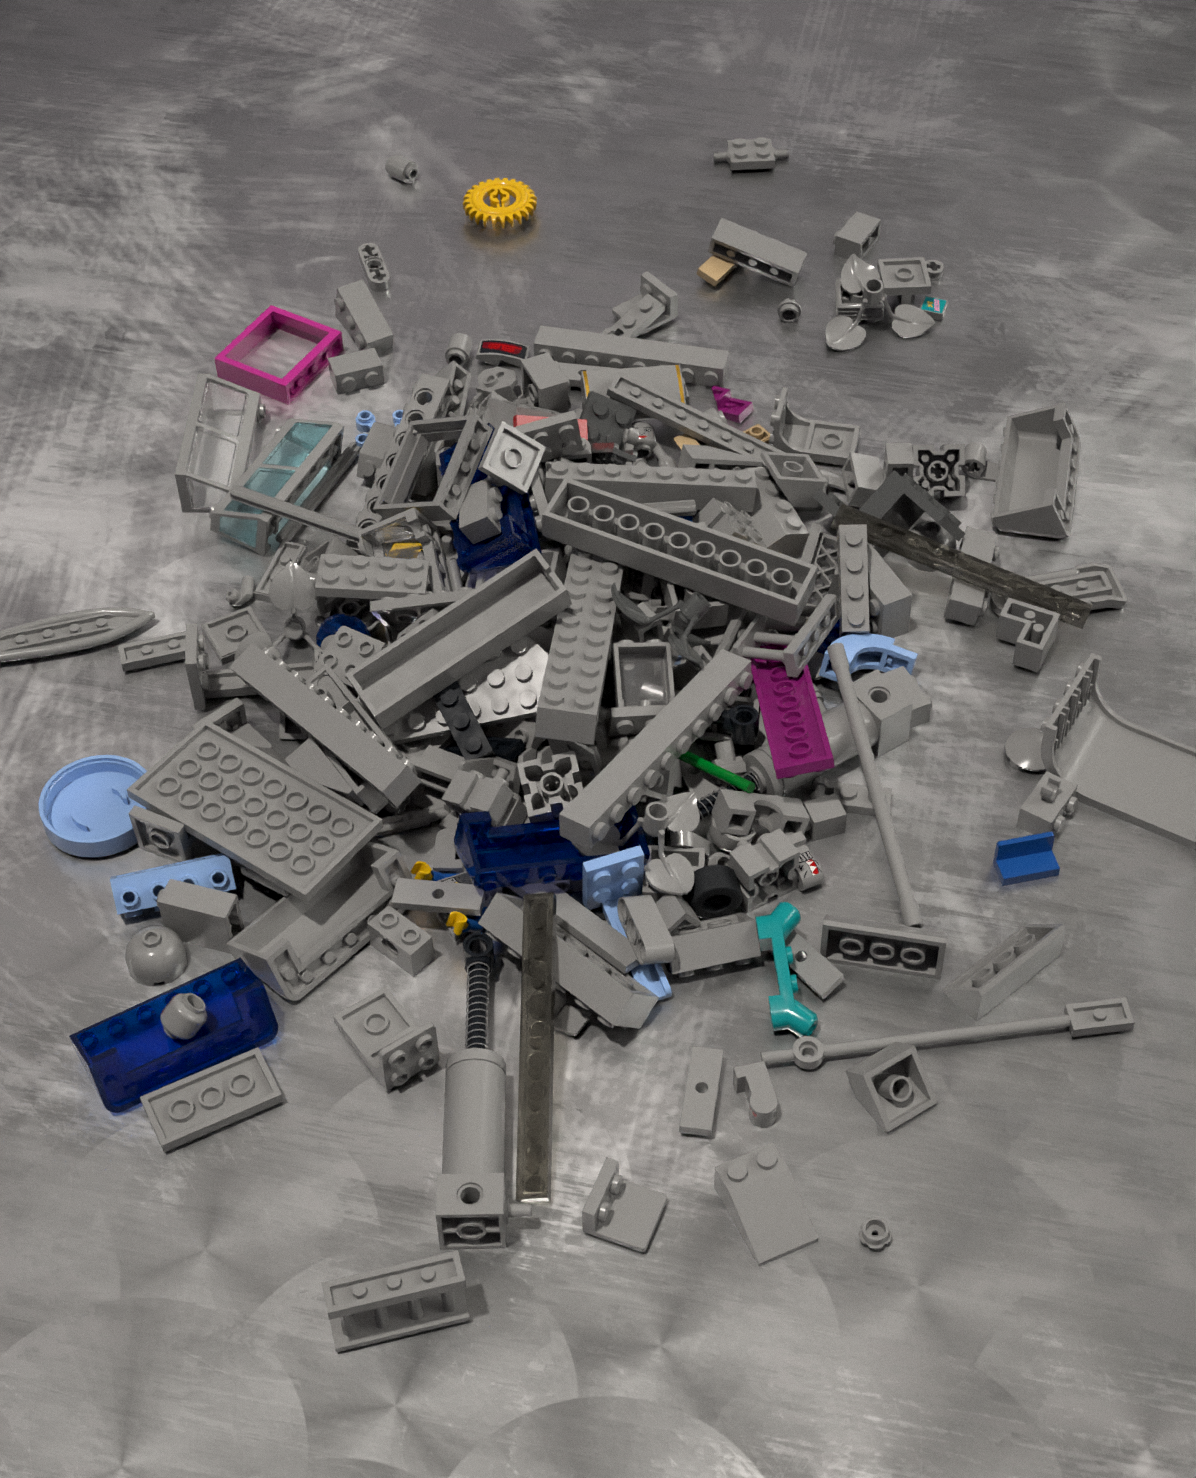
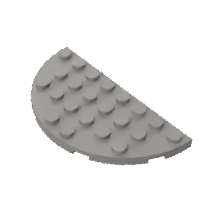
[357,635,549,745]

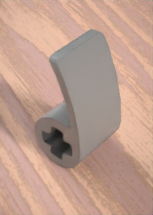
[961,442,999,482]
[526,981,592,1036]

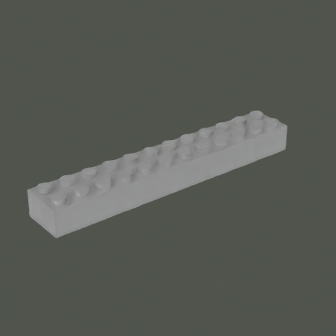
[534,547,625,745]

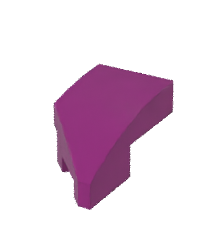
[712,386,754,423]

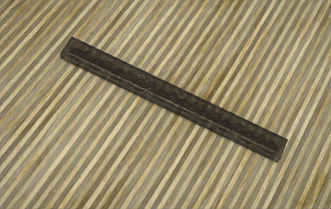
[831,504,1093,629]
[516,892,557,1203]

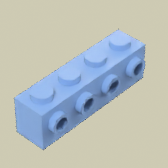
[110,853,236,918]

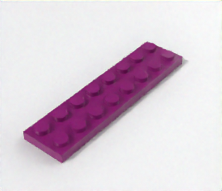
[750,644,835,779]

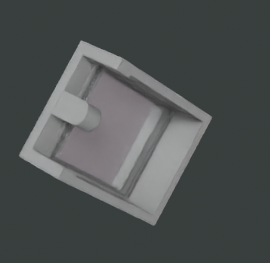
[610,639,675,708]

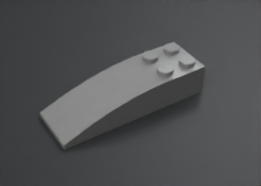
[304,664,418,812]

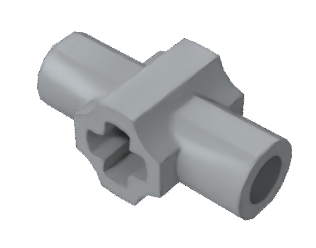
[712,741,747,789]

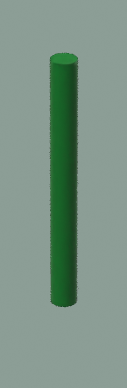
[678,751,755,793]

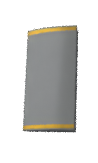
[580,364,686,419]

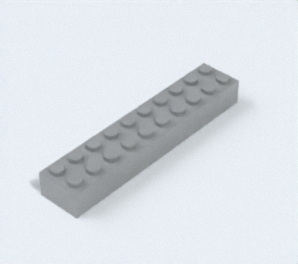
[542,477,818,627]

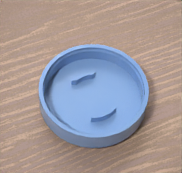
[38,755,147,858]

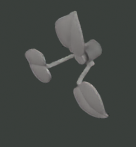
[825,254,935,351]
[234,561,335,667]
[571,792,700,896]

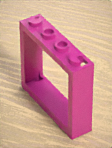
[214,305,344,405]

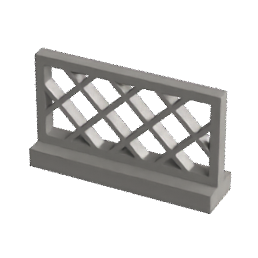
[801,523,839,623]

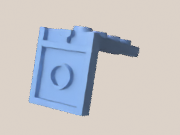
[583,845,672,1001]

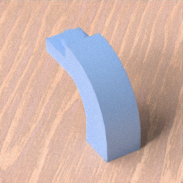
[819,633,918,682]

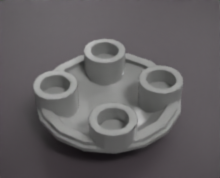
[1004,728,1046,772]

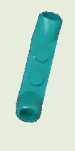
[755,902,818,1037]

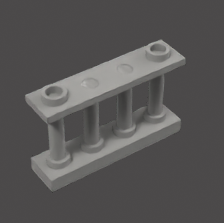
[731,594,840,677]
[322,1250,470,1352]

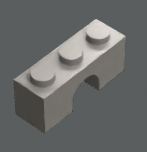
[711,789,810,836]

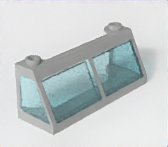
[209,418,344,556]

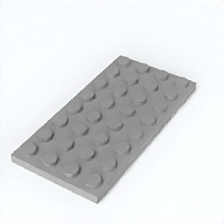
[127,719,383,903]

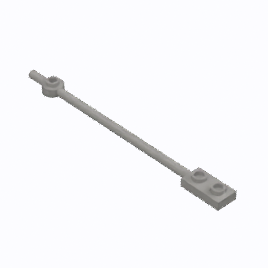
[760,997,1135,1069]

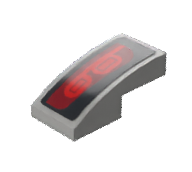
[475,339,530,368]

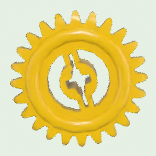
[463,178,537,229]

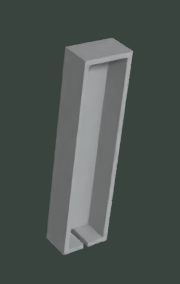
[345,549,572,730]

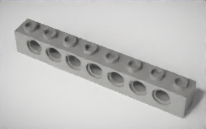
[346,373,454,555]

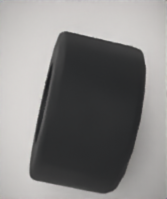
[687,865,742,919]

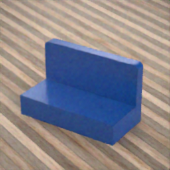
[993,832,1060,886]

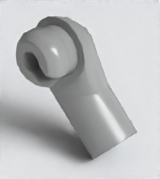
[226,576,255,607]

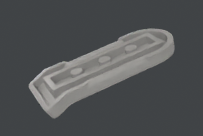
[990,562,1127,616]

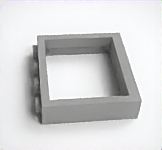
[373,415,493,523]

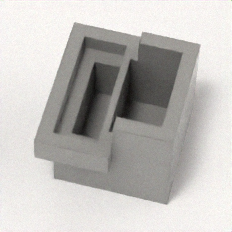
[409,745,465,813]

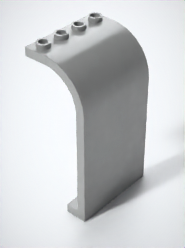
[1040,653,1196,850]

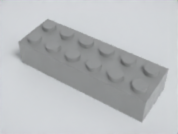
[478,892,659,1029]

